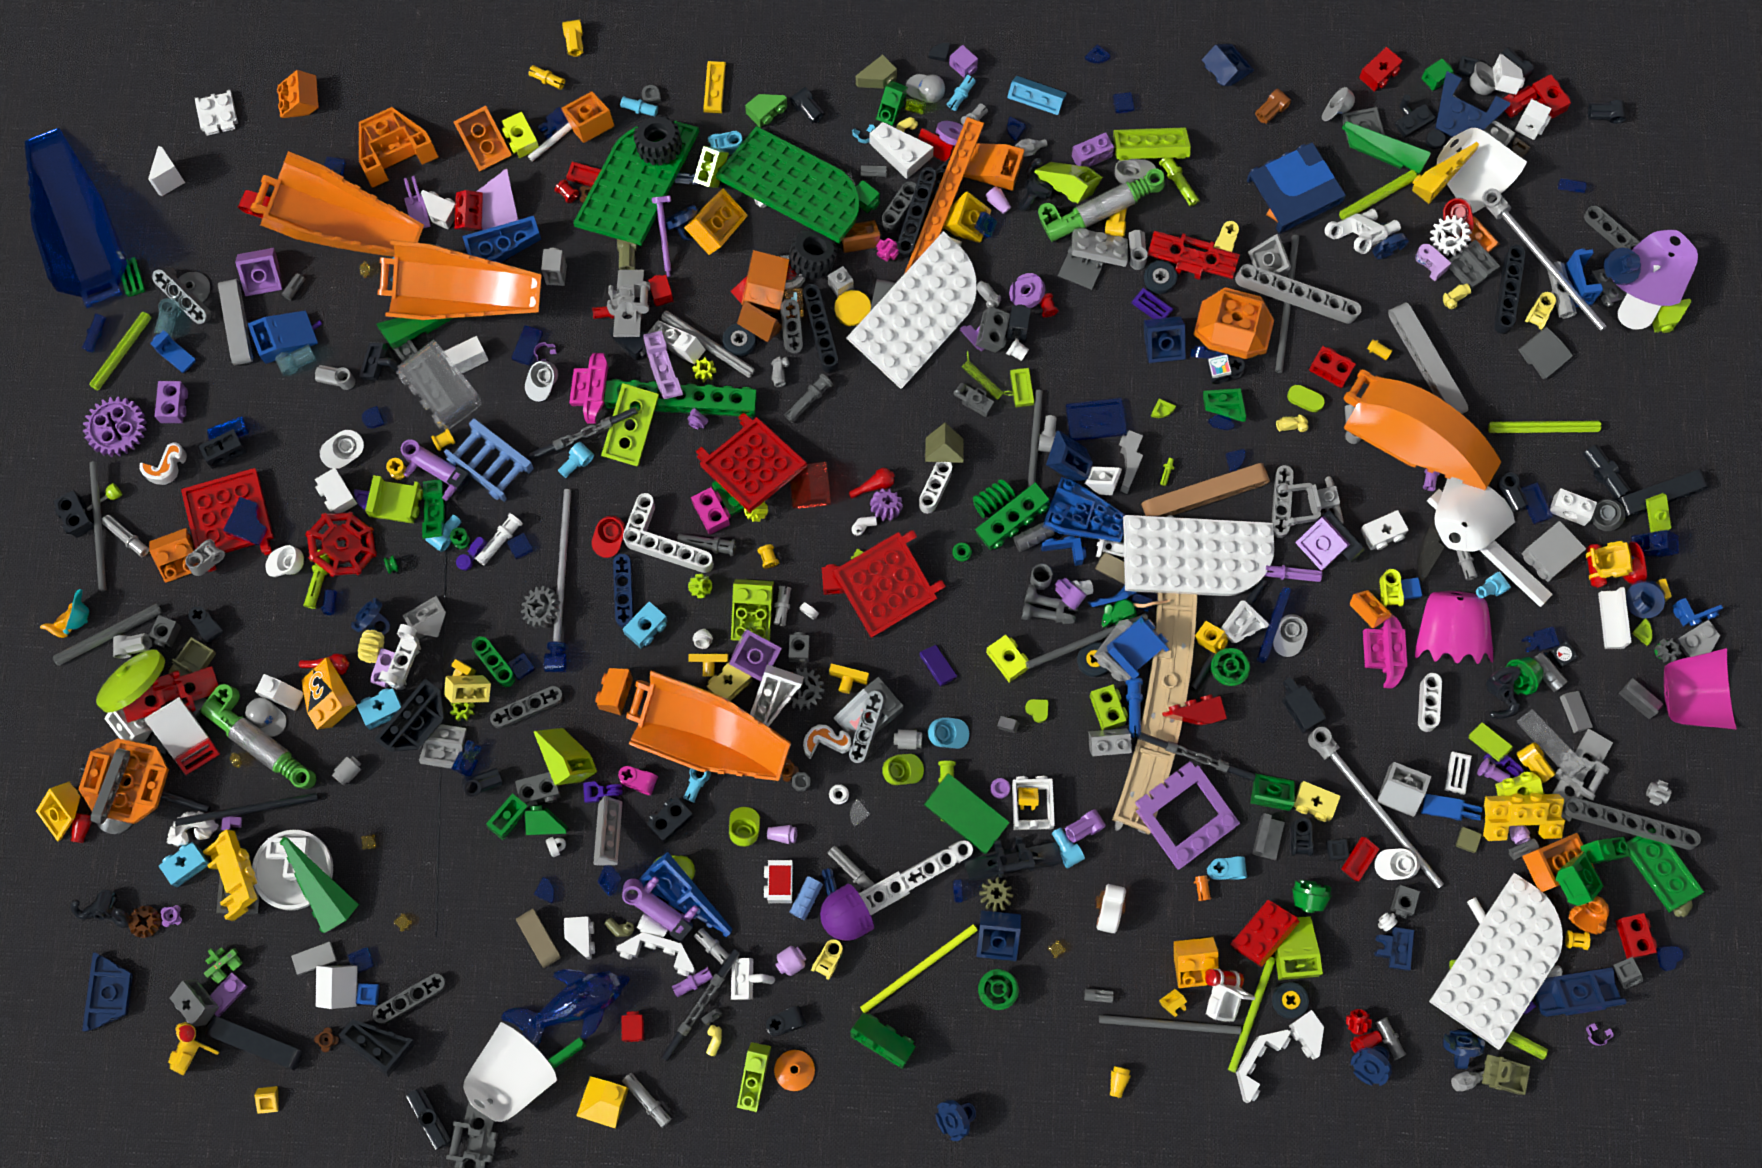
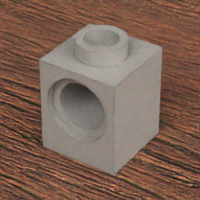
[828,266,854,298]

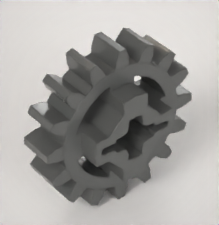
[521,586,561,628]
[787,668,824,711]

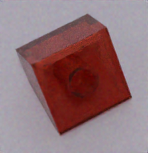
[790,462,831,509]

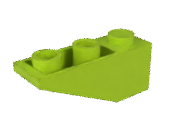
[737,1042,771,1112]

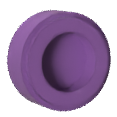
[990,778,1010,799]

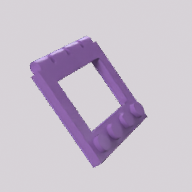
[1135,762,1240,869]

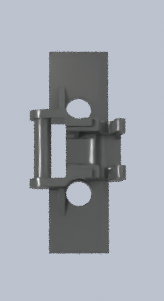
[446,1099,498,1168]

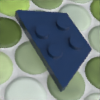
[82,953,133,1032]

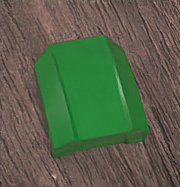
[1555,851,1604,906]

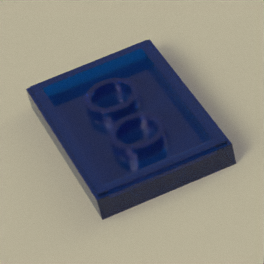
[1066,398,1127,441]

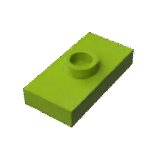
[1646,493,1671,535]

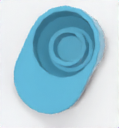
[928,718,969,749]

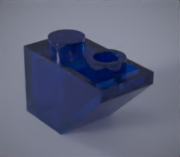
[1631,530,1679,557]

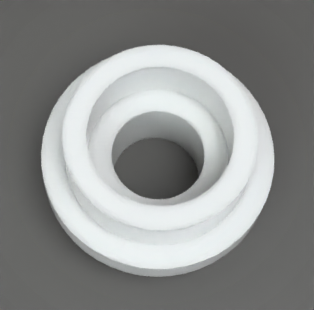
[829,785,849,805]
[1378,913,1397,931]

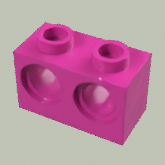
[691,487,731,535]

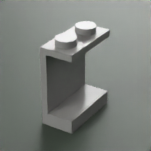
[1522,521,1586,582]
[1094,619,1132,681]

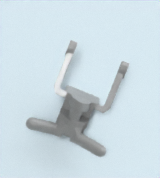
[1277,476,1344,526]

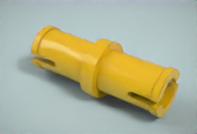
[529,65,565,90]

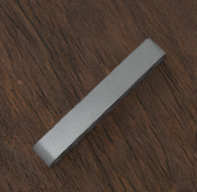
[1235,264,1361,324]
[1388,302,1468,414]

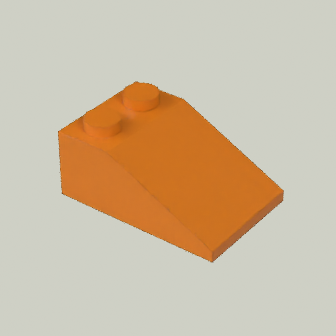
[453,106,511,171]
[741,250,789,313]
[1522,833,1595,892]

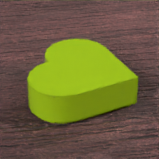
[1025,699,1048,723]

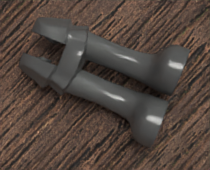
[1021,584,1078,624]

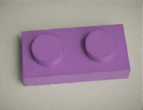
[210,973,248,1017]

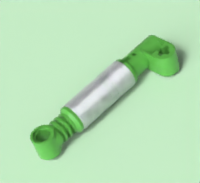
[1038,168,1165,242]
[201,684,316,789]

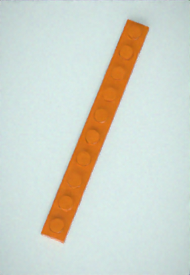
[904,117,984,274]

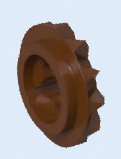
[128,906,161,938]

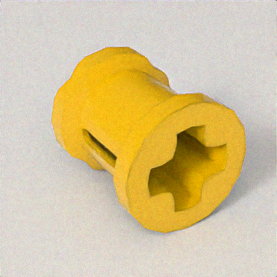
[431,428,455,451]
[386,458,406,480]
[757,544,779,569]
[1565,930,1590,950]

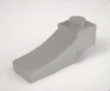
[1119,430,1143,494]

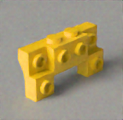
[1483,793,1565,841]
[203,829,257,921]

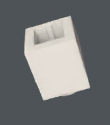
[421,190,456,230]
[564,917,595,960]
[1289,1010,1324,1059]

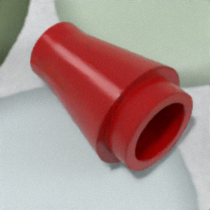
[71,813,92,843]
[1350,1031,1382,1053]

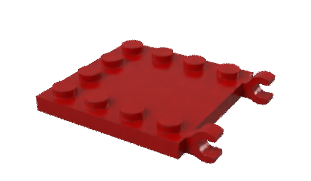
[695,413,807,513]
[181,468,274,572]
[832,530,946,637]

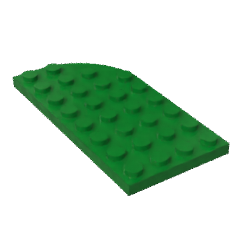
[573,121,699,245]
[716,126,859,243]

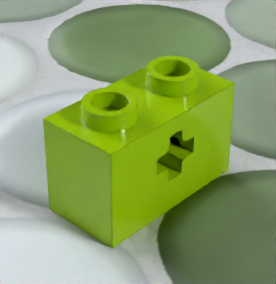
[693,146,728,188]

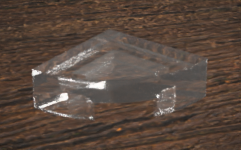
[850,799,870,827]

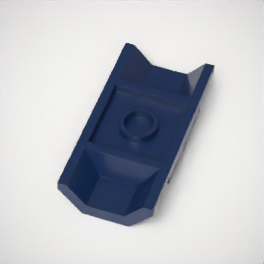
[1535,968,1626,1017]

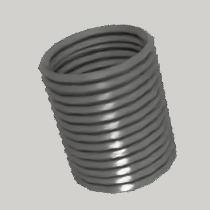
[1030,564,1053,590]

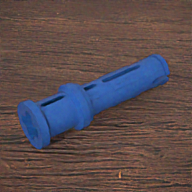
[1125,678,1143,737]

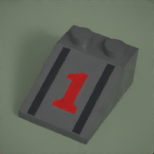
[834,677,903,745]

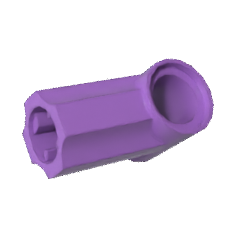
[1055,578,1087,610]
[1065,809,1106,843]

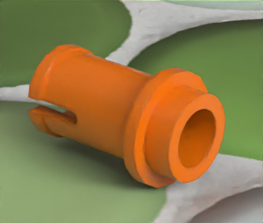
[1194,875,1211,901]

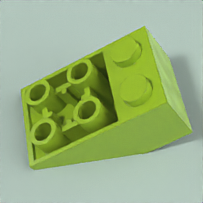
[1034,162,1103,204]
[731,579,774,642]
[534,728,597,785]
[1275,916,1323,980]

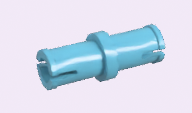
[947,75,976,111]
[620,96,658,117]

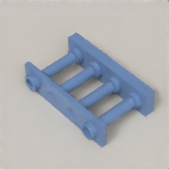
[444,418,534,502]

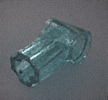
[154,298,181,337]
[275,344,316,376]

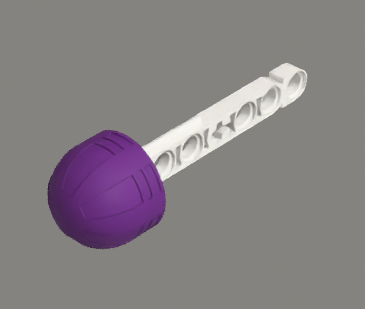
[820,841,973,940]

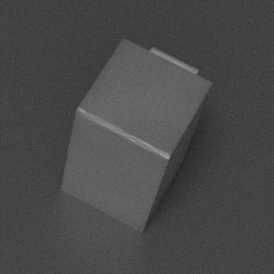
[997,716,1019,733]

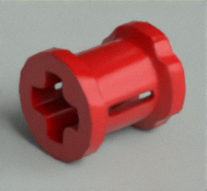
[555,179,579,204]
[1039,293,1058,318]

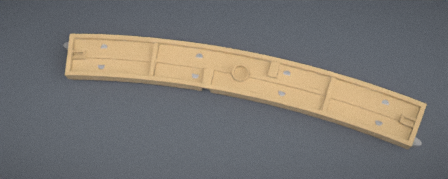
[1112,593,1197,835]

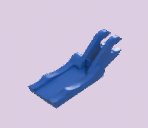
[1087,585,1136,607]
[1421,794,1483,821]

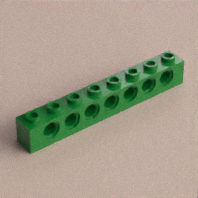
[604,379,757,417]

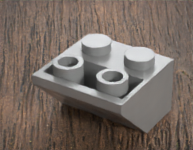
[1377,762,1431,817]

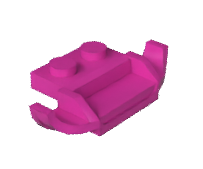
[569,353,609,424]
[1363,615,1407,688]

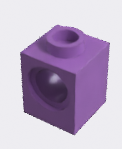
[949,45,978,79]

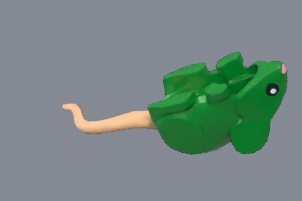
[1102,599,1170,628]

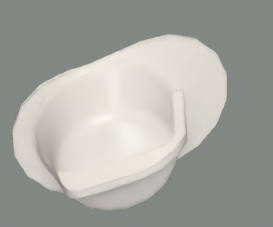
[320,430,364,469]

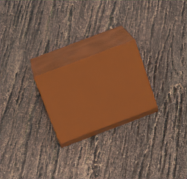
[842,220,880,253]
[737,301,782,342]

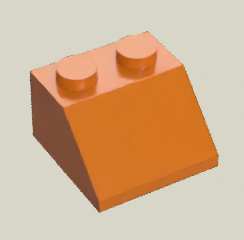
[561,92,614,143]
[595,668,633,715]

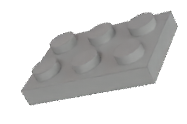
[1072,228,1128,267]

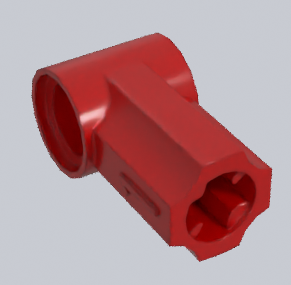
[1503,85,1538,118]

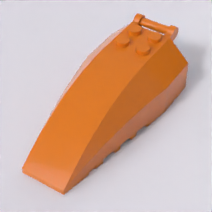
[250,151,424,257]
[378,240,542,320]

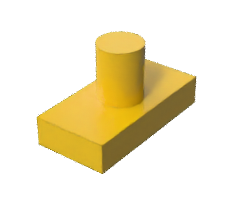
[689,654,729,676]
[829,663,869,694]

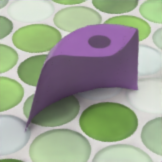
[1611,230,1698,306]

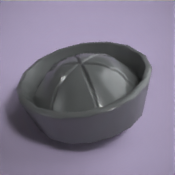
[1591,498,1625,531]

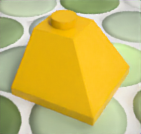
[943,192,991,243]
[36,781,80,841]
[577,1076,629,1129]

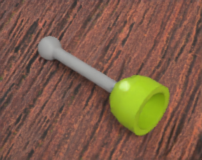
[87,483,122,511]

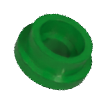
[952,543,972,562]

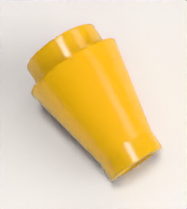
[1110,1066,1131,1098]

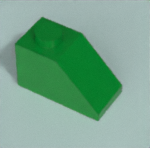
[486,793,528,840]
[525,805,568,835]

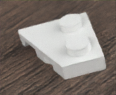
[1220,601,1270,643]

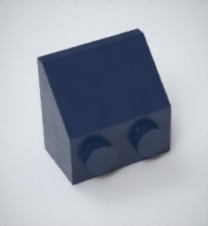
[1202,44,1254,86]
[1144,316,1185,363]
[977,910,1021,961]

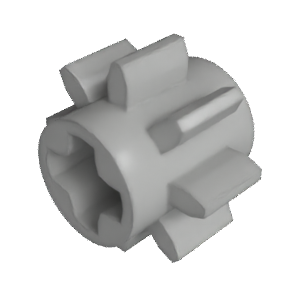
[1646,780,1671,805]

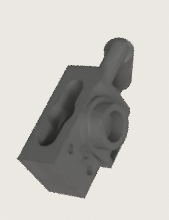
[954,383,994,417]

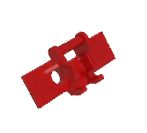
[1147,231,1240,280]
[123,666,218,723]

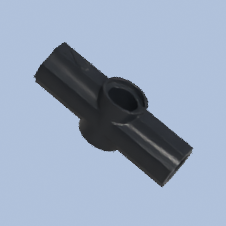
[1583,444,1631,500]
[406,1087,452,1150]

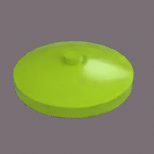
[96,650,165,713]

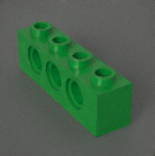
[975,483,1050,551]

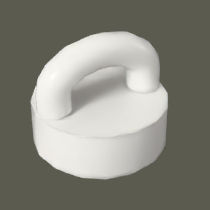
[546,837,566,857]

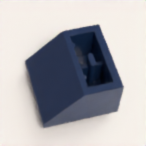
[1046,431,1093,481]

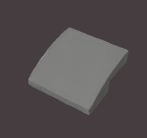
[419,724,467,769]

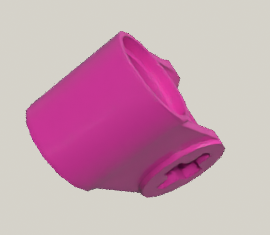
[618,766,658,795]

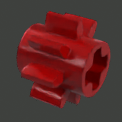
[1346,1009,1372,1035]

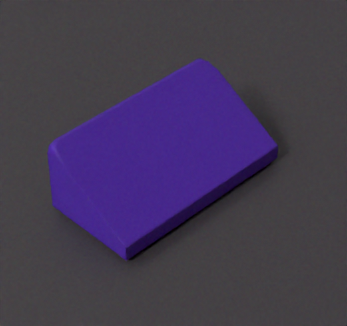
[920,645,957,687]

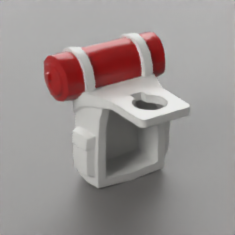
[1205,968,1255,1021]

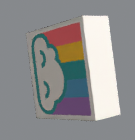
[1208,355,1231,378]

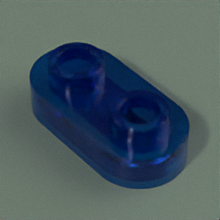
[1190,346,1228,359]

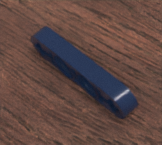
[613,554,633,628]

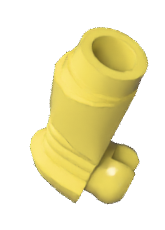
[1443,283,1471,309]
[1276,414,1308,432]

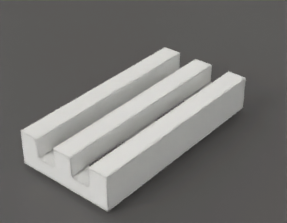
[1444,752,1472,795]

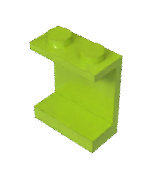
[365,475,423,524]

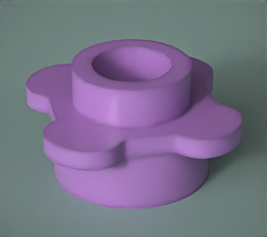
[161,905,182,927]

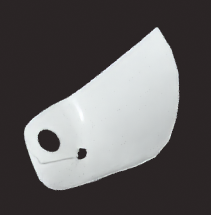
[1437,128,1527,213]
[1435,477,1515,551]
[463,1022,557,1122]

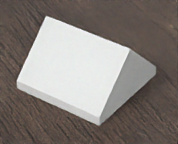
[148,146,185,196]
[316,966,358,1009]

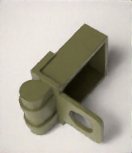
[169,637,216,687]
[1482,1055,1530,1095]

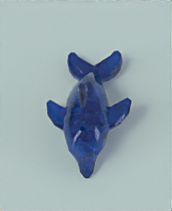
[501,969,630,1049]

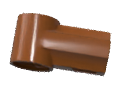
[1255,88,1292,124]

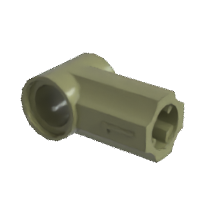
[617,239,637,270]

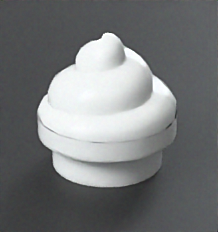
[693,629,713,649]

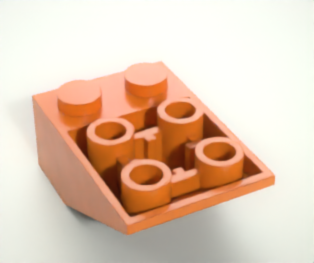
[963,143,1024,191]

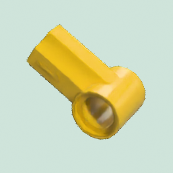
[562,20,584,57]
[1105,208,1127,238]
[1517,742,1556,783]

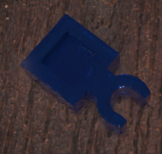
[538,107,568,138]
[1521,627,1560,652]
[451,740,482,777]

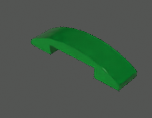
[422,480,445,539]

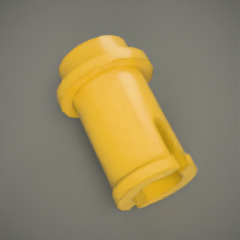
[1367,339,1392,360]

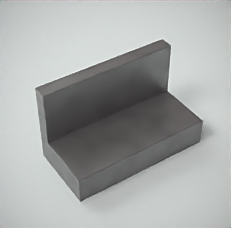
[1618,678,1663,719]
[1252,813,1285,860]

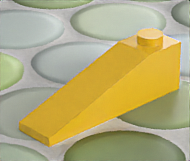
[1412,142,1479,204]

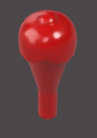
[849,468,895,498]
[299,653,349,675]

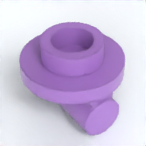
[687,408,709,429]

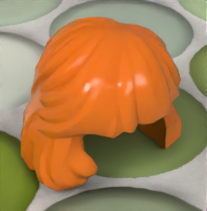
[1568,896,1609,935]

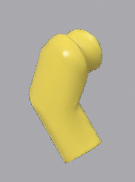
[896,117,918,132]
[706,1025,722,1057]

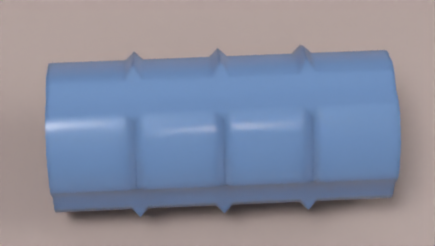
[789,876,823,920]

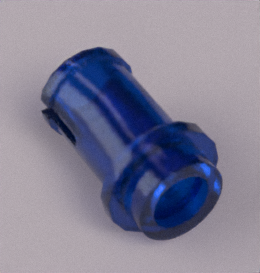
[321,590,337,615]

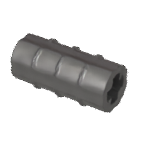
[1013,522,1055,552]
[1533,652,1568,692]

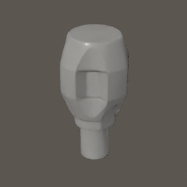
[1015,138,1047,157]
[1451,1071,1484,1091]

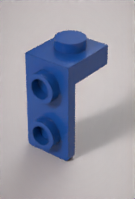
[150,330,196,373]
[1041,536,1086,566]
[1673,598,1723,626]

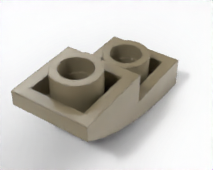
[1095,552,1125,585]

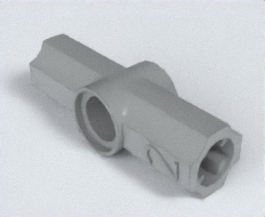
[1547,261,1577,319]

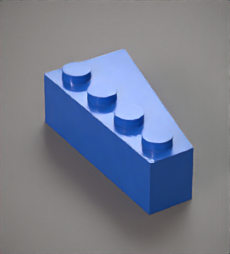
[463,216,541,263]

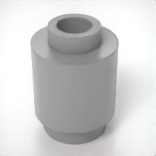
[894,729,922,750]
[332,756,362,786]

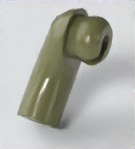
[1674,900,1693,917]
[604,917,634,937]

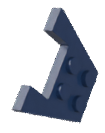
[1435,71,1511,141]

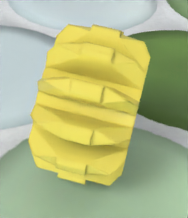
[358,630,384,663]

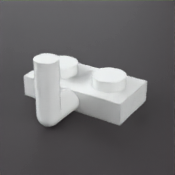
[731,958,775,1000]

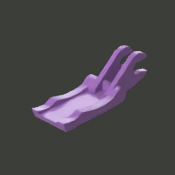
[404,176,431,229]

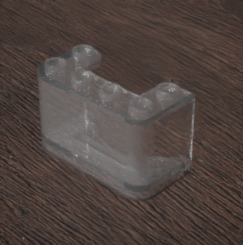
[396,340,482,430]

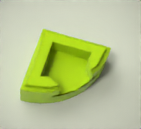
[1151,399,1176,418]
[1632,618,1652,646]

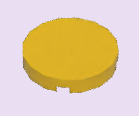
[834,290,871,326]

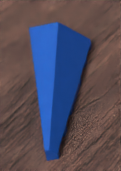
[639,852,732,937]

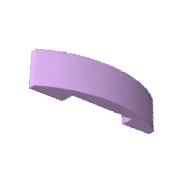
[643,331,683,399]

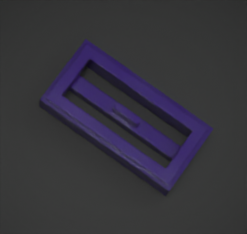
[1132,288,1173,319]

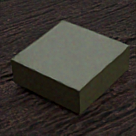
[1455,827,1482,853]

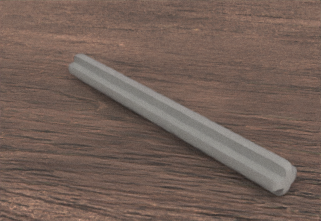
[661,311,754,377]

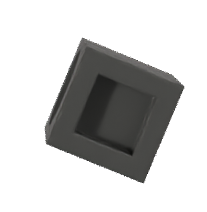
[149,615,181,648]
[789,632,810,663]
[1390,885,1420,918]
[1614,957,1643,990]

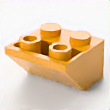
[1174,937,1218,988]

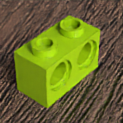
[1090,685,1128,730]

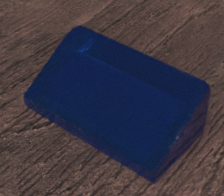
[207,416,249,441]

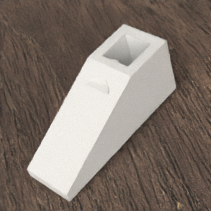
[648,320,705,364]

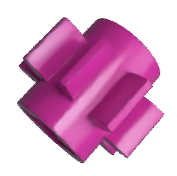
[876,238,899,261]

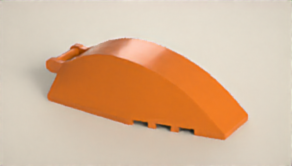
[1344,370,1501,490]
[626,670,791,781]

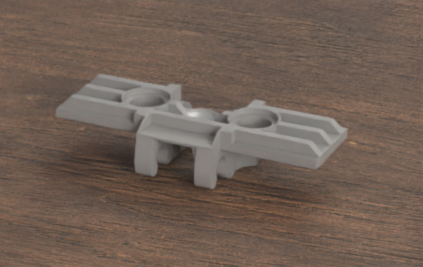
[607,270,650,337]
[1552,729,1613,822]

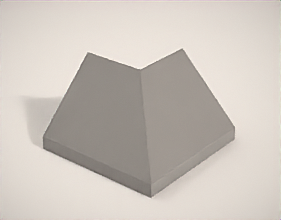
[403,596,446,640]

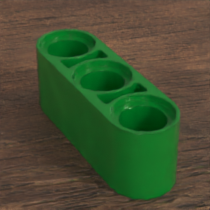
[472,637,515,687]

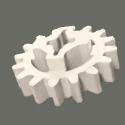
[1430,215,1472,256]

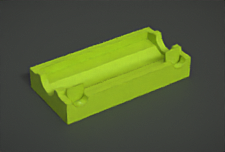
[1113,128,1191,160]

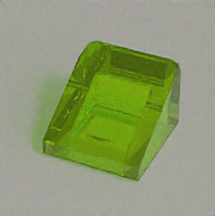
[906,98,926,114]

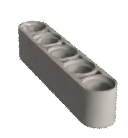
[218,279,253,366]

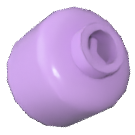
[775,946,807,976]

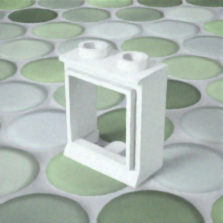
[1012,776,1055,830]

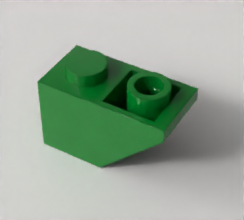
[876,81,908,126]
[1580,837,1630,865]

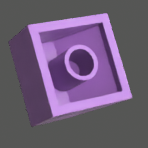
[235,248,282,296]
[729,630,782,681]

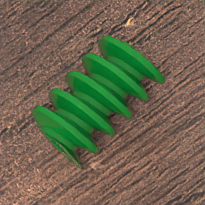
[973,479,1015,518]

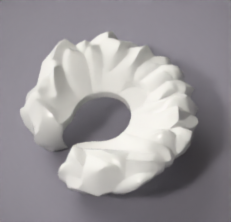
[167,811,219,847]

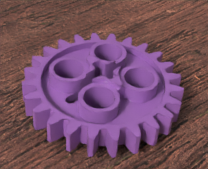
[83,397,147,457]

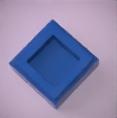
[1401,578,1422,600]
[356,983,380,1006]

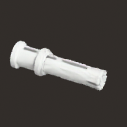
[475,513,523,566]

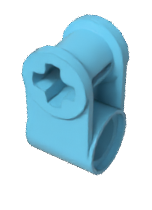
[708,131,743,155]
[1207,856,1247,880]

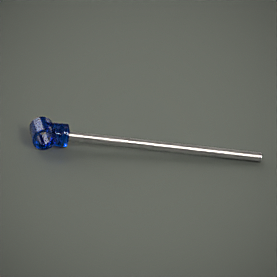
[544,489,571,673]

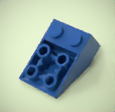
[248,311,318,364]

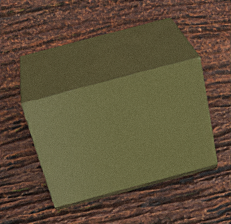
[925,423,963,463]

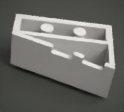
[870,122,934,179]
[750,665,804,726]

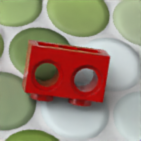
[455,190,483,231]
[1309,346,1355,388]
[1615,913,1657,959]

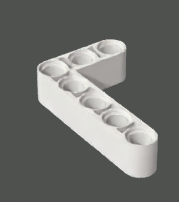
[623,493,714,573]

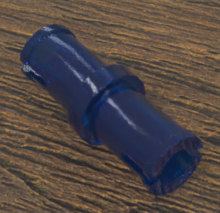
[82,314,107,353]

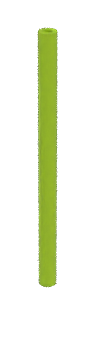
[1228,957,1276,1073]

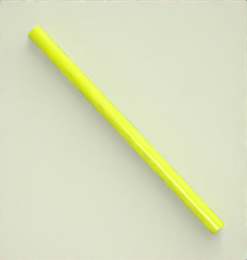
[860,925,978,1013]

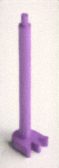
[652,196,671,277]

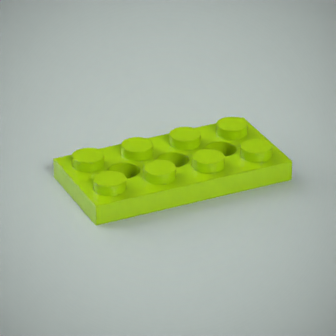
[601,383,659,467]

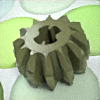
[979,877,1013,912]

